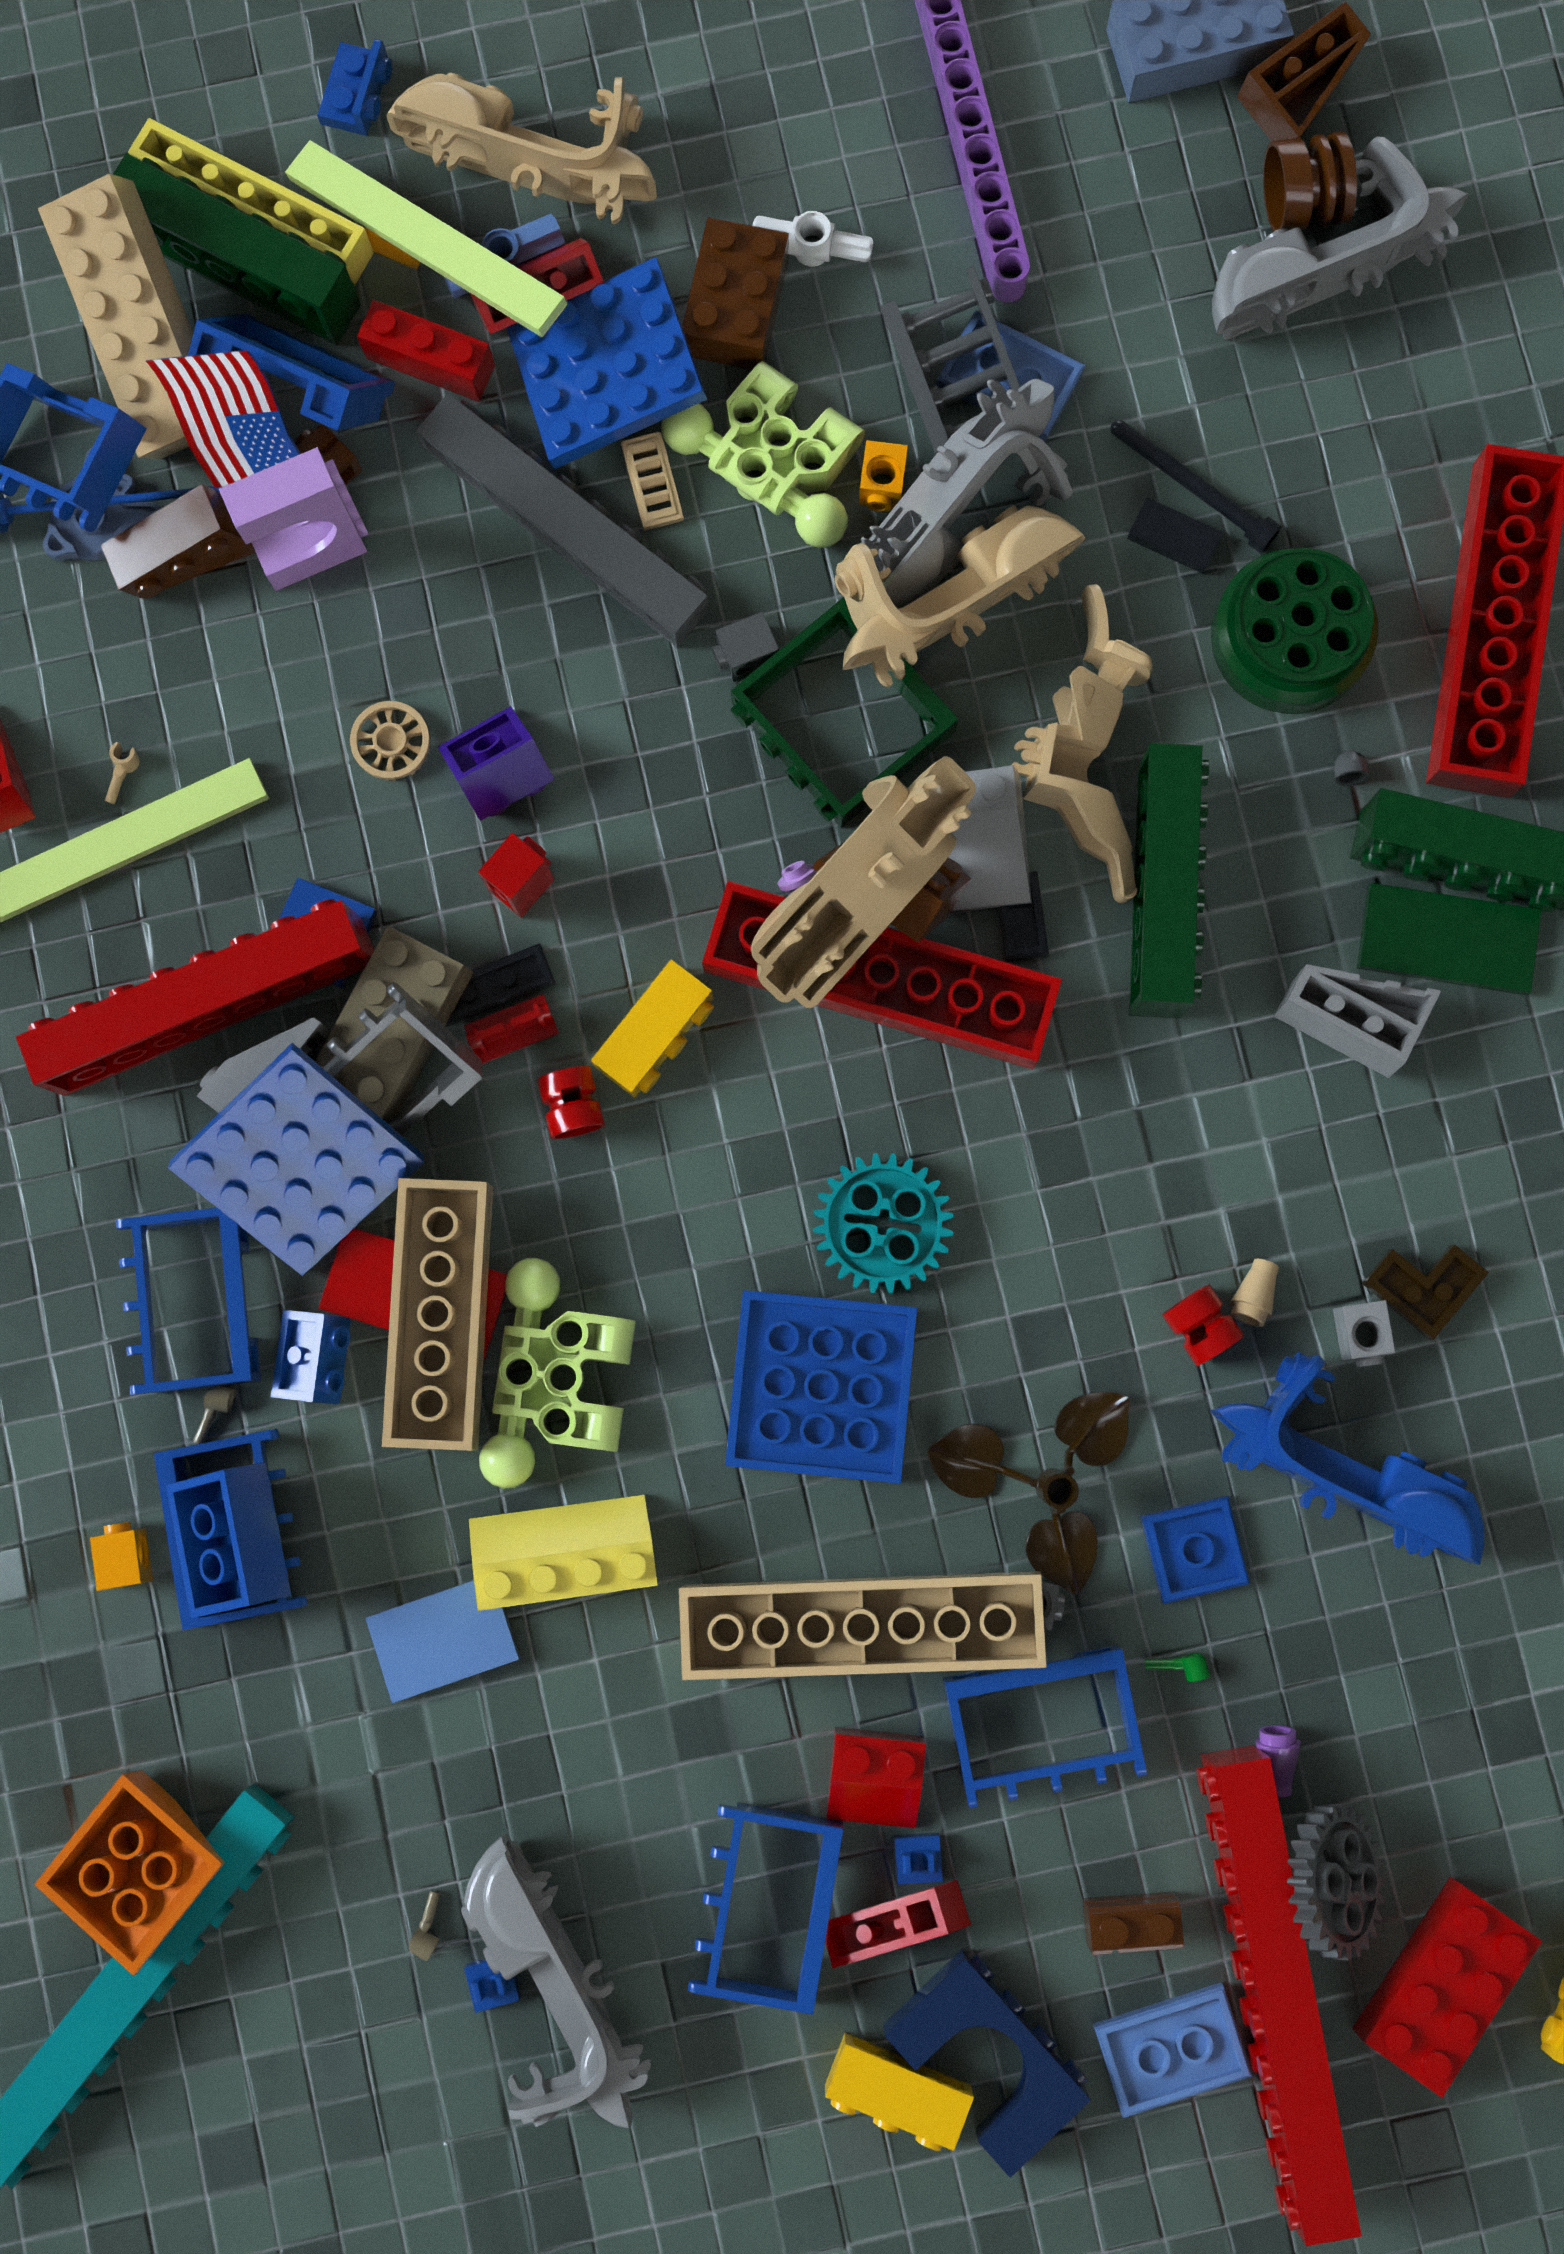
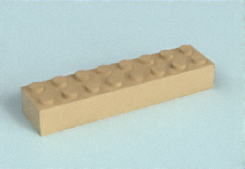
[679,1571,1046,1680]

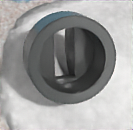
[1334,750,1370,786]

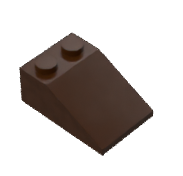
[812,841,972,943]

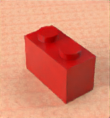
[478,833,554,918]

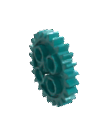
[812,1153,954,1294]

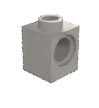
[1333,1300,1395,1367]

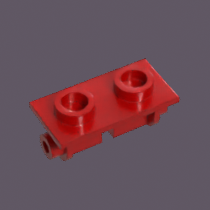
[464,994,559,1064]

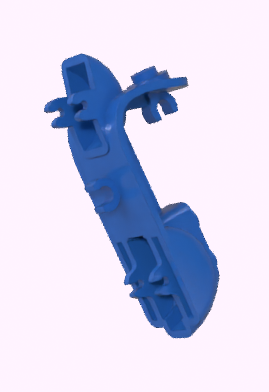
[1209,1352,1484,1565]

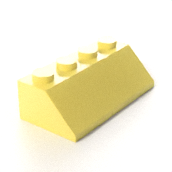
[469,1495,658,1611]

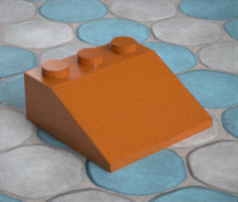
[34,1770,225,1976]

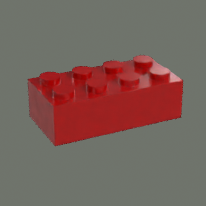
[1352,1876,1542,2098]

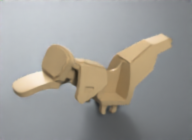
[1012,584,1153,904]

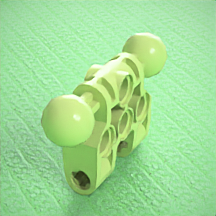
[661,361,865,548]
[479,1258,636,1489]

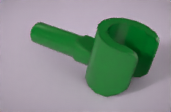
[1145,1653,1209,1682]

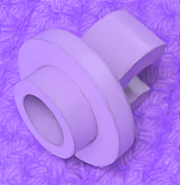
[777,861,817,896]

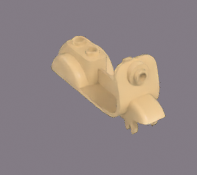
[386,73,657,224]
[834,505,1085,687]
[751,756,976,1008]

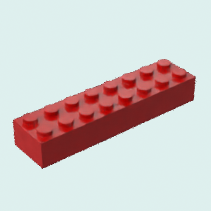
[1426,444,1564,798]
[702,881,1062,1070]
[15,899,374,1096]

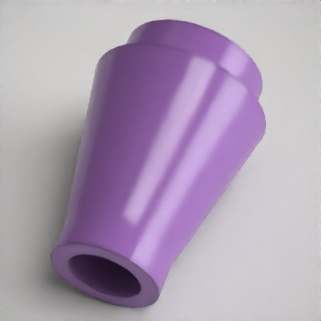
[1255,1725,1301,1797]

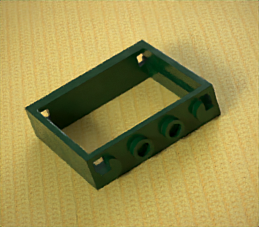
[730,597,958,828]

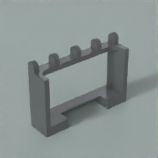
[323,982,483,1136]

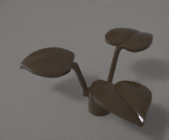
[927,1392,1130,1594]

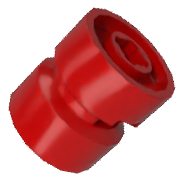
[536,1066,605,1140]
[1162,1284,1244,1366]

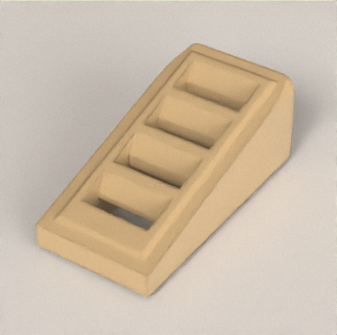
[621,432,684,531]

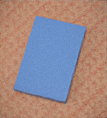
[936,310,1085,441]
[365,1580,521,1703]
[1093,1982,1253,2118]

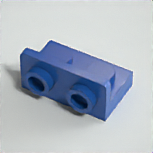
[317,39,392,136]
[271,1310,351,1404]

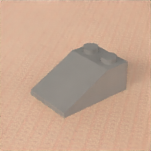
[948,765,1032,913]
[197,1017,331,1113]

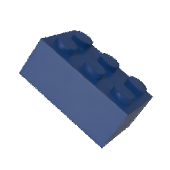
[166,1462,291,1618]

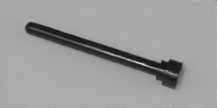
[1110,420,1282,555]

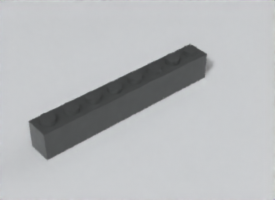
[416,393,709,648]

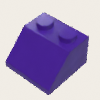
[438,706,555,821]

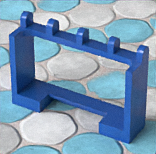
[187,313,395,431]
[0,363,147,532]
[116,1208,261,1395]
[154,1429,308,1631]
[943,1645,1147,1809]
[687,1802,844,2015]

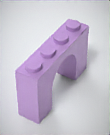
[219,447,369,591]

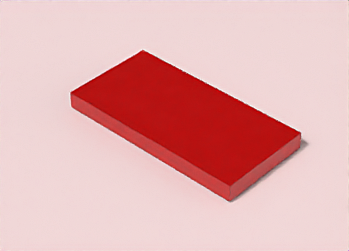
[318,1228,507,1360]

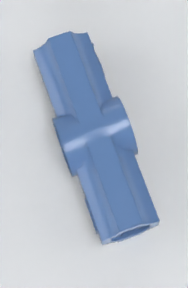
[443,213,566,299]

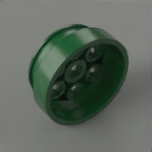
[1211,548,1378,714]

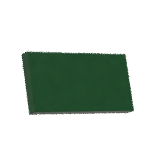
[1357,883,1542,995]

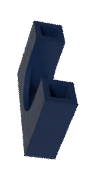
[883,1949,1091,2178]

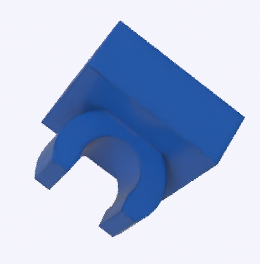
[894,1832,943,1885]
[464,1959,521,2013]

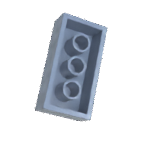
[1106,0,1294,103]

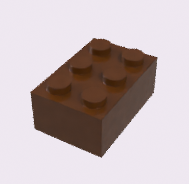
[682,217,789,370]

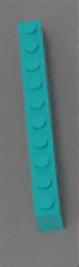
[0,1783,295,2190]

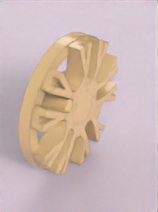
[350,701,430,781]

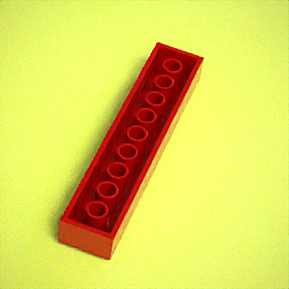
[1196,1745,1362,2246]

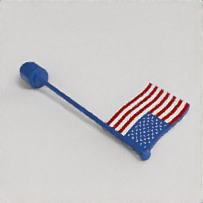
[0,350,301,533]

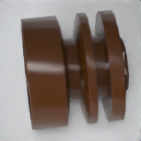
[1263,131,1357,231]

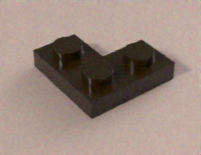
[1361,1244,1489,1340]

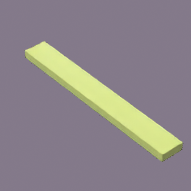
[285,140,568,337]
[0,758,270,923]

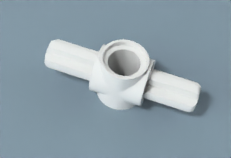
[752,211,873,267]

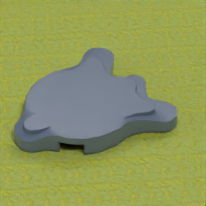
[42,448,161,561]

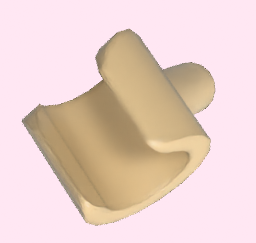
[104,742,140,805]

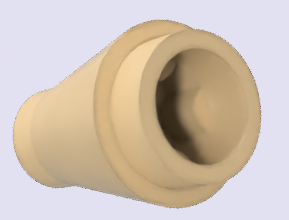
[1230,1258,1279,1327]

